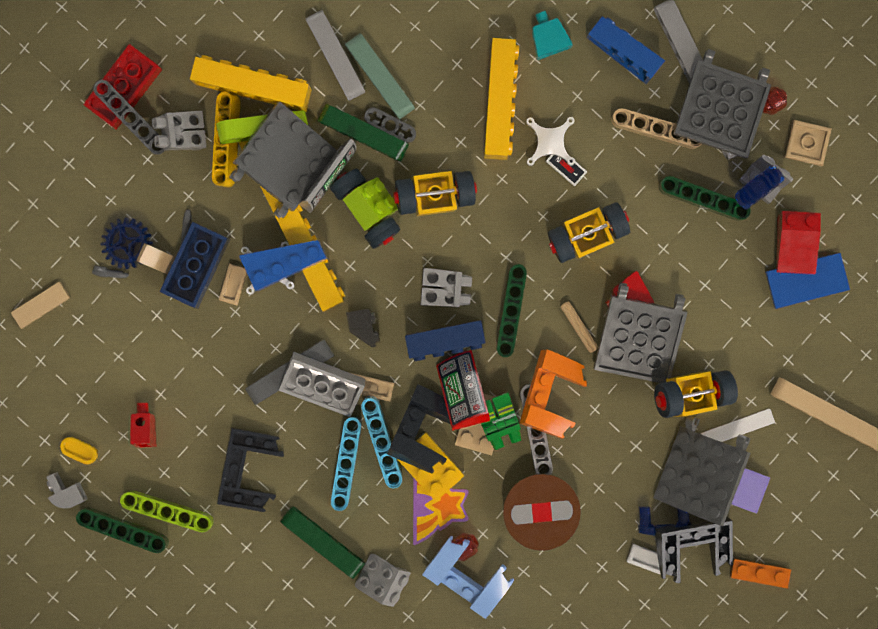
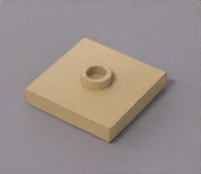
[784,120,832,166]

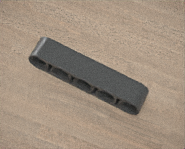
[93,80,164,155]
[245,339,335,405]

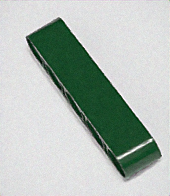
[317,103,409,162]
[659,176,751,221]
[496,264,527,357]
[280,506,366,579]
[76,507,169,553]

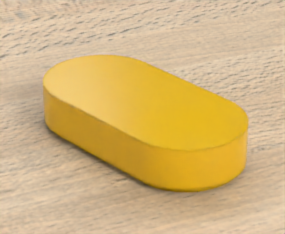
[60,437,98,464]

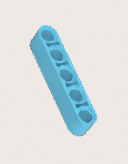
[361,396,403,488]
[331,417,362,511]

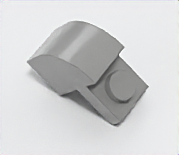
[46,472,88,508]

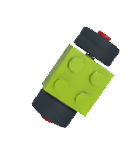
[330,168,401,249]

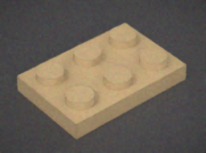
[455,393,498,456]

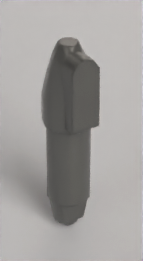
[181,209,192,244]
[92,266,129,278]

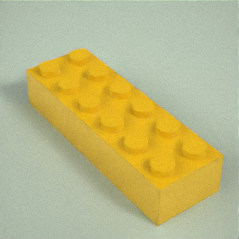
[484,38,519,160]
[190,55,312,112]

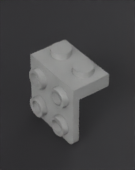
[355,554,411,607]

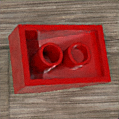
[776,211,821,275]

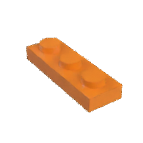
[730,558,791,589]

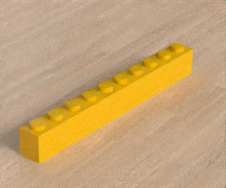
[238,141,345,312]

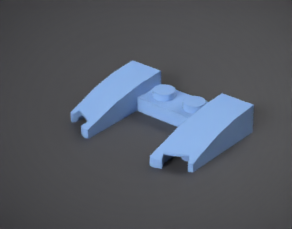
[422,536,514,619]

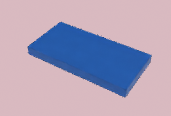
[765,253,850,309]

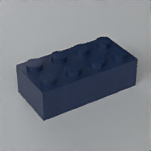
[160,222,231,309]
[405,320,486,362]

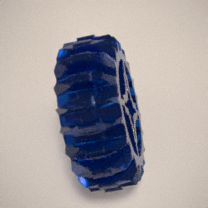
[735,165,785,209]
[100,217,153,269]

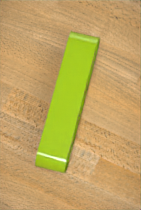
[216,110,309,144]
[120,490,214,532]

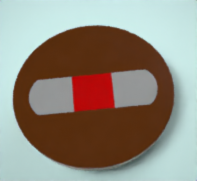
[503,474,581,551]

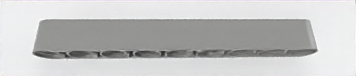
[654,0,737,160]

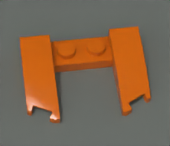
[519,349,587,439]

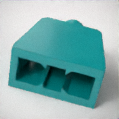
[532,11,573,60]

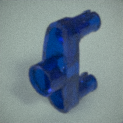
[638,506,692,536]

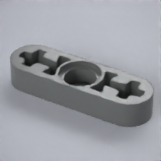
[365,108,416,143]

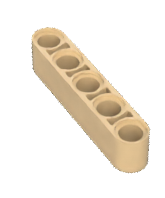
[611,109,702,149]

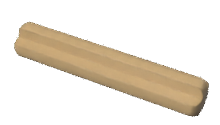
[561,301,598,353]

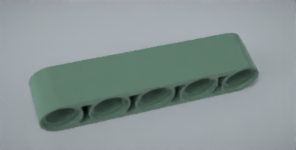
[345,33,415,120]

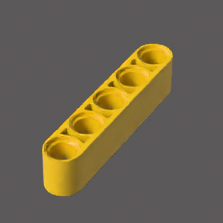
[212,92,240,188]

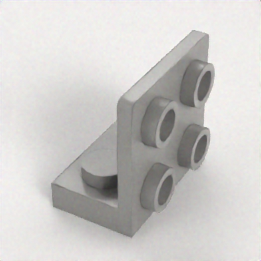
[739,155,793,204]

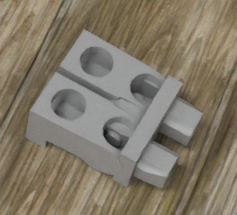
[152,111,206,151]
[420,268,472,307]

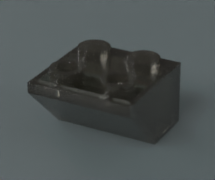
[346,309,380,348]

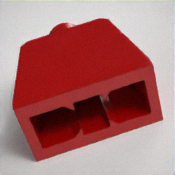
[605,271,655,308]
[130,403,157,448]

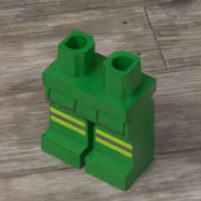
[481,392,521,450]

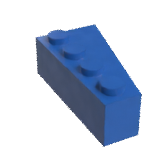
[586,16,665,84]
[239,240,328,291]

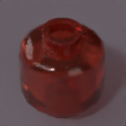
[763,86,787,115]
[452,533,479,561]

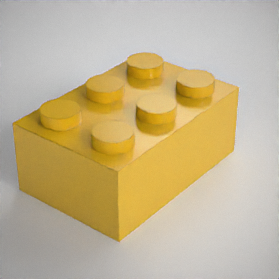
[398,432,464,502]

